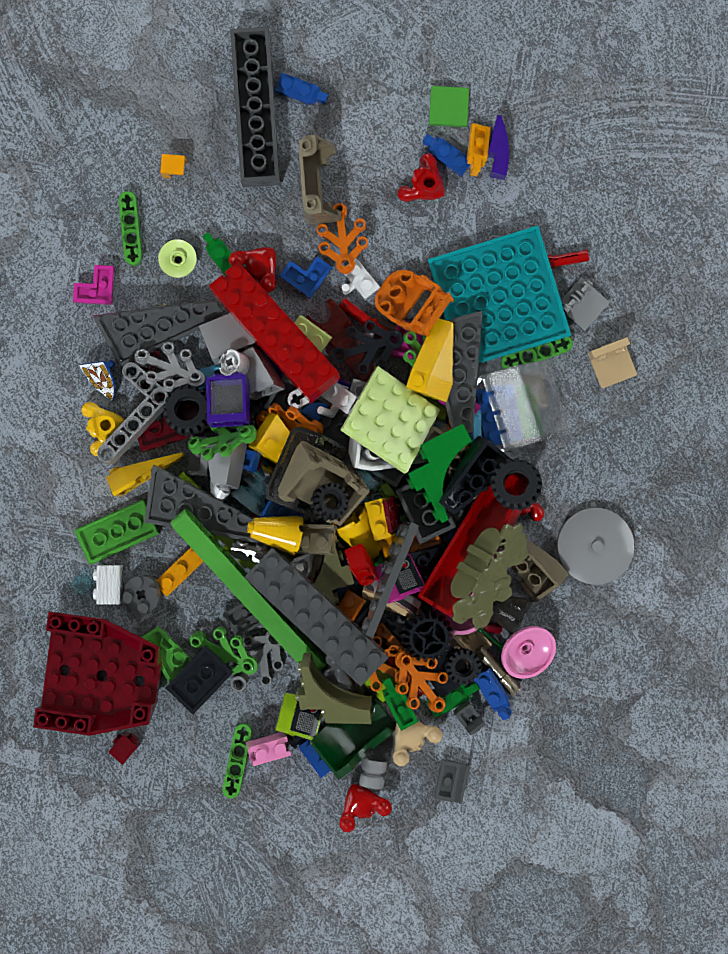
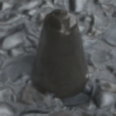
[491,596,531,635]

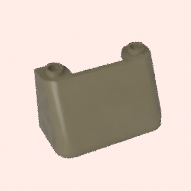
[299,134,341,225]
[278,441,370,526]

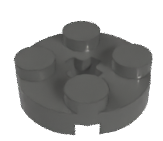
[122,575,162,614]

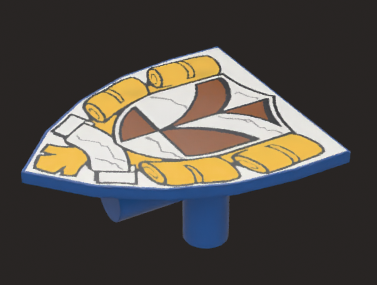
[79,360,115,401]

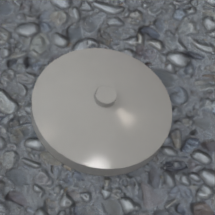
[557,508,634,585]

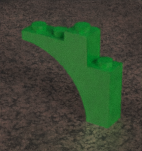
[407,424,472,523]

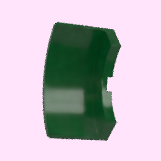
[310,691,396,780]

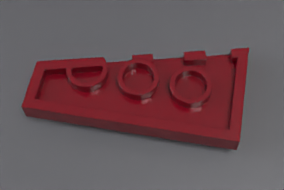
[138,403,211,452]

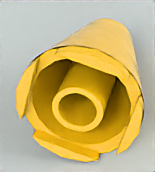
[332,505,381,559]
[247,516,303,555]

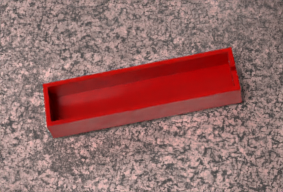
[209,261,341,404]
[418,474,529,618]

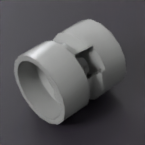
[359,756,388,789]

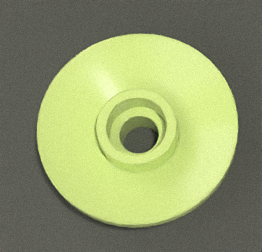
[158,239,197,278]

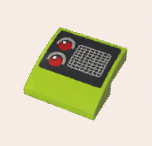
[275,693,322,740]

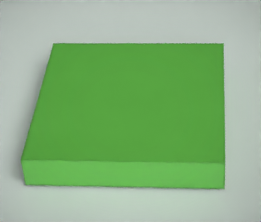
[429,86,469,128]

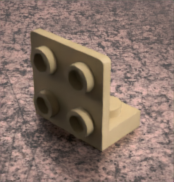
[588,337,637,389]

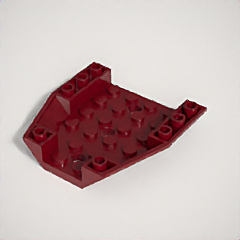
[33,611,162,736]

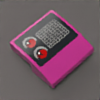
[375,554,425,604]

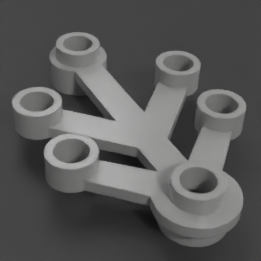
[134,342,205,392]
[231,632,284,692]

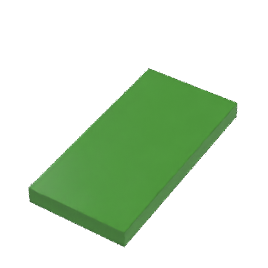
[74,499,160,565]

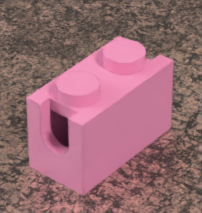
[246,732,291,766]

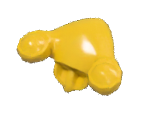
[81,402,125,456]

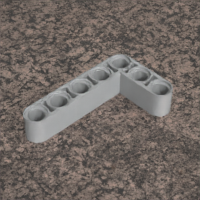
[97,362,170,465]

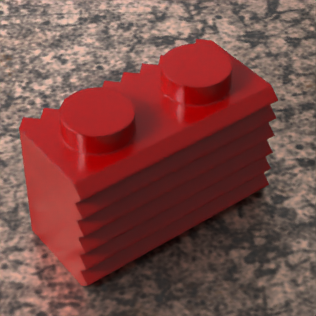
[344,544,379,585]

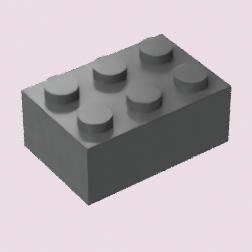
[395,484,456,545]

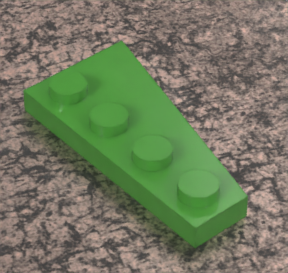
[142,626,192,683]

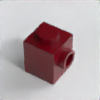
[108,732,141,765]

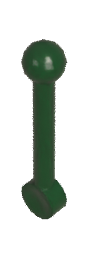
[477,627,505,651]

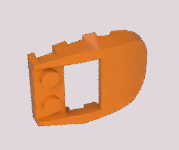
[375,270,454,337]

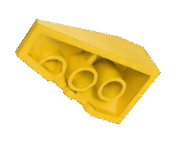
[406,319,454,402]
[106,452,186,497]

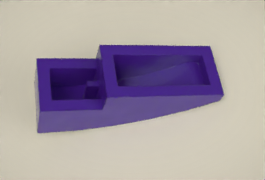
[488,115,509,180]

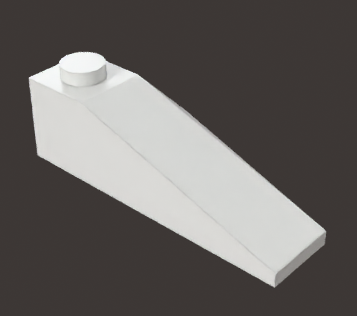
[348,437,429,471]

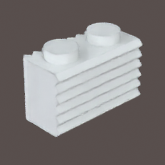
[93,565,123,604]

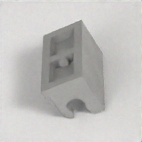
[188,436,210,476]

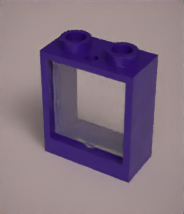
[206,372,250,428]

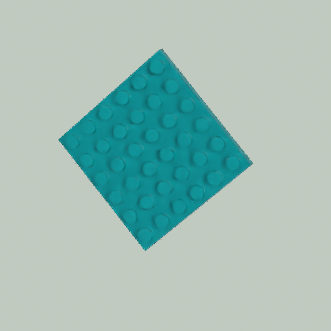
[428,225,571,364]

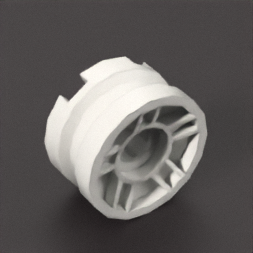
[219,349,250,376]

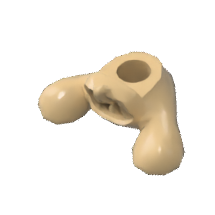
[393,721,443,766]

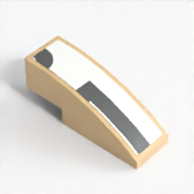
[362,580,422,619]

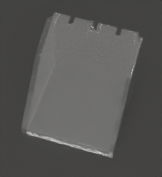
[477,359,572,453]

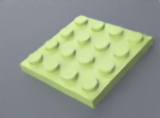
[340,366,440,474]

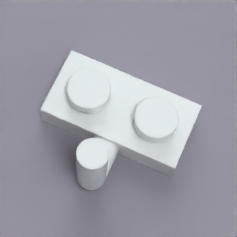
[342,258,380,300]
[317,382,358,418]

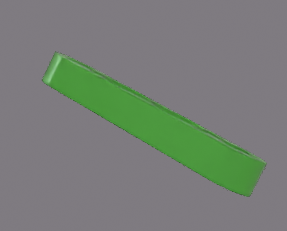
[119,191,143,266]
[500,337,573,372]
[223,723,252,798]

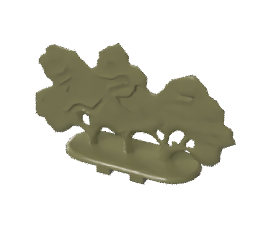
[451,522,528,629]

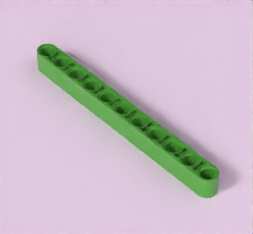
[170,509,328,671]

